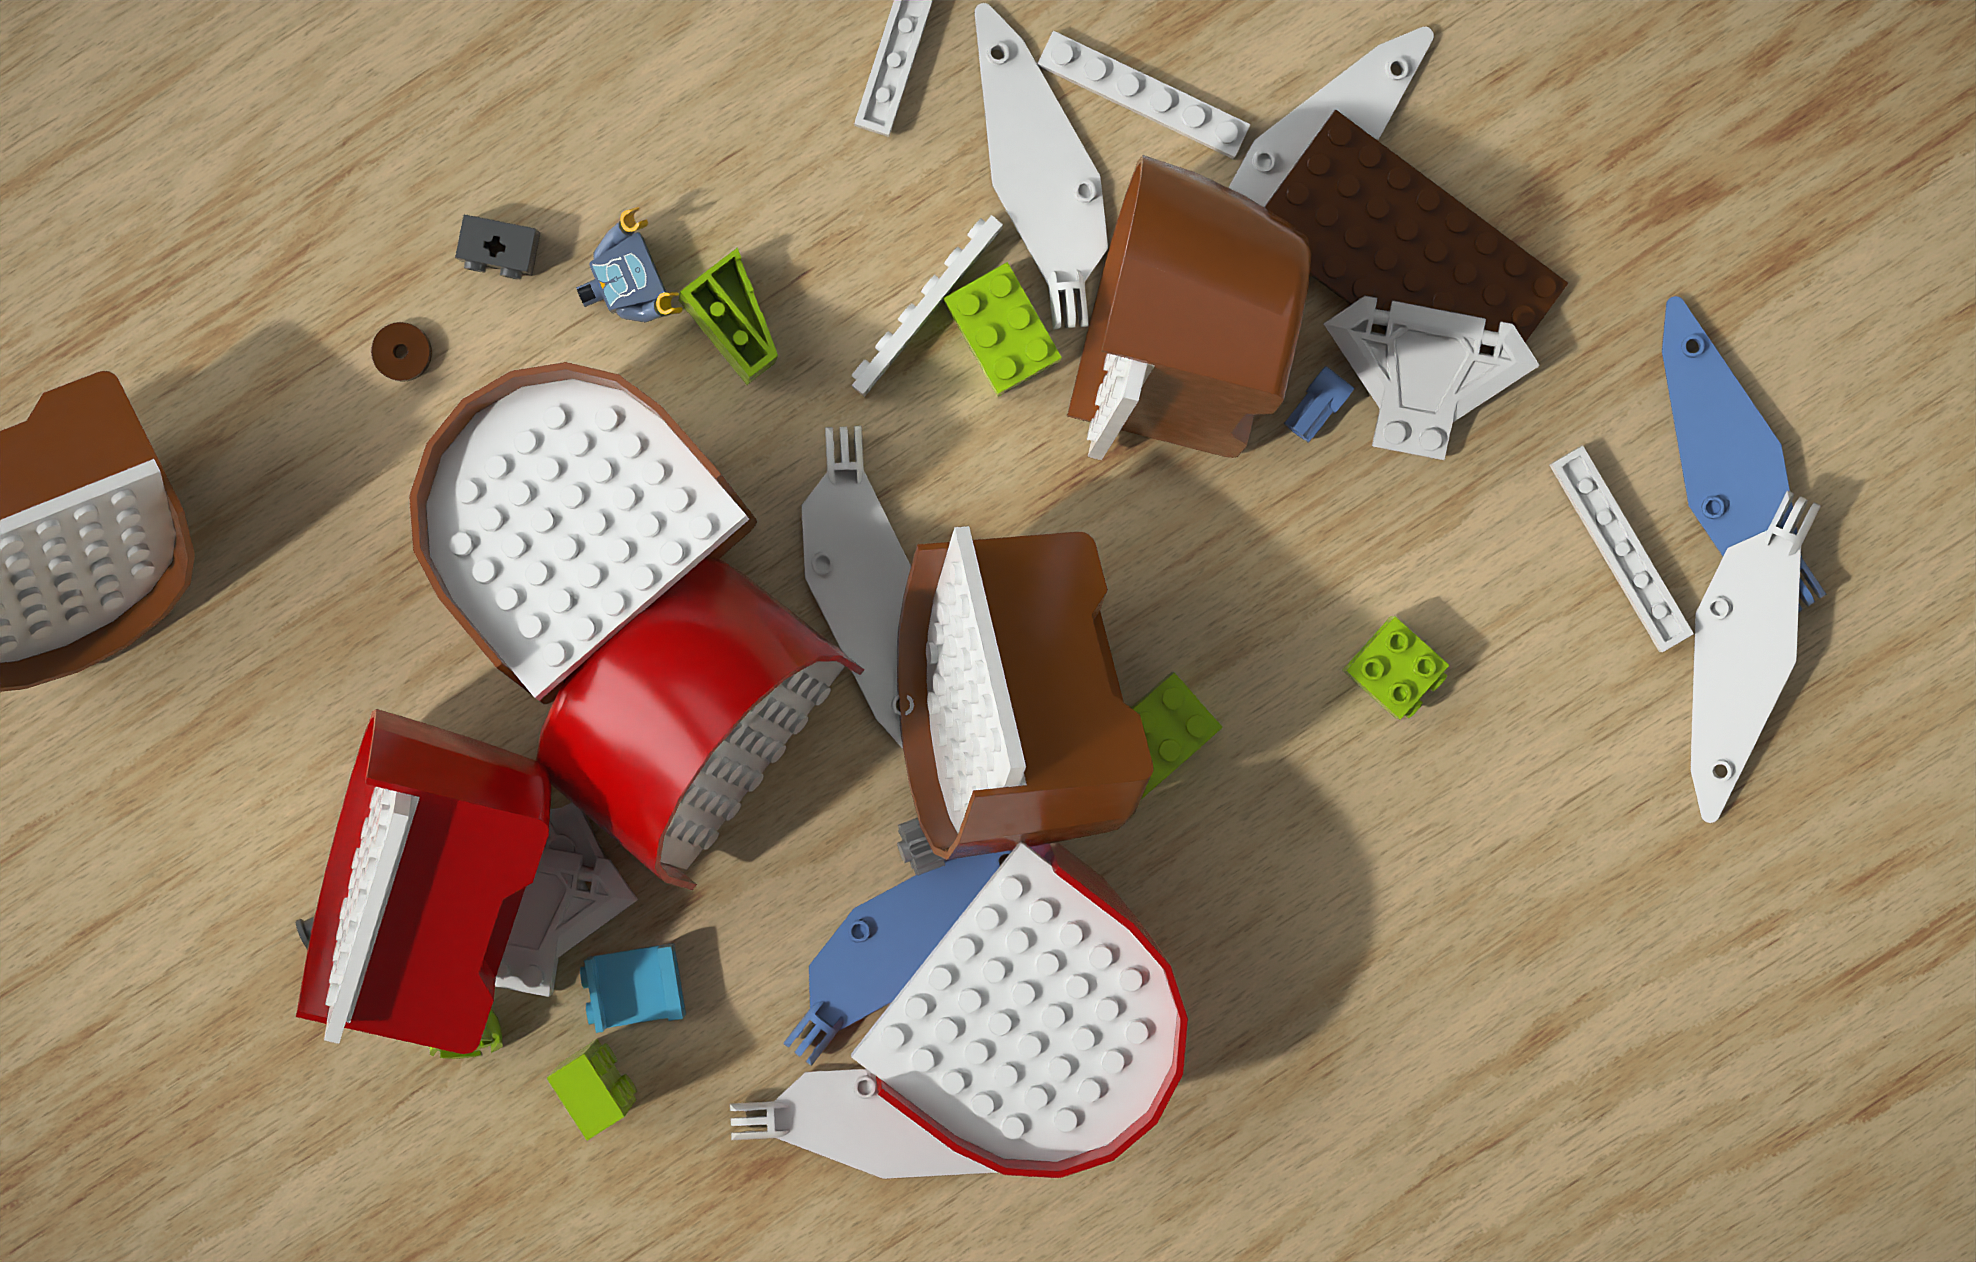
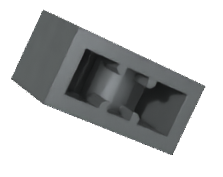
[455,214,541,280]

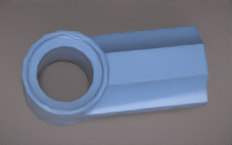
[1284,366,1354,442]

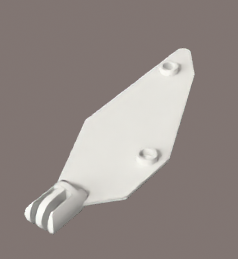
[975,3,1108,329]
[1228,27,1434,207]
[801,426,914,749]
[1691,490,1821,823]
[730,1069,998,1179]

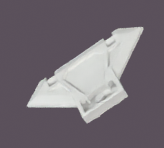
[1323,296,1540,460]
[495,848,638,997]

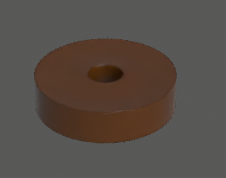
[371,322,432,382]

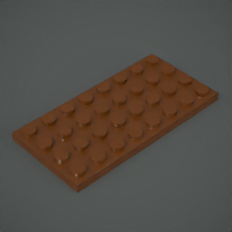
[1264,110,1568,355]

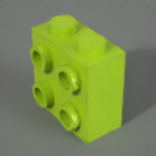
[1342,616,1449,720]

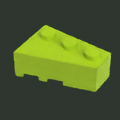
[678,247,778,385]

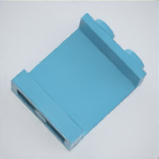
[580,943,686,1033]

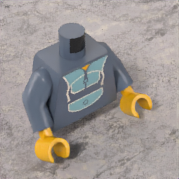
[576,207,682,323]

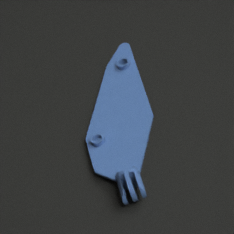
[1662,296,1827,612]
[783,847,1031,1066]

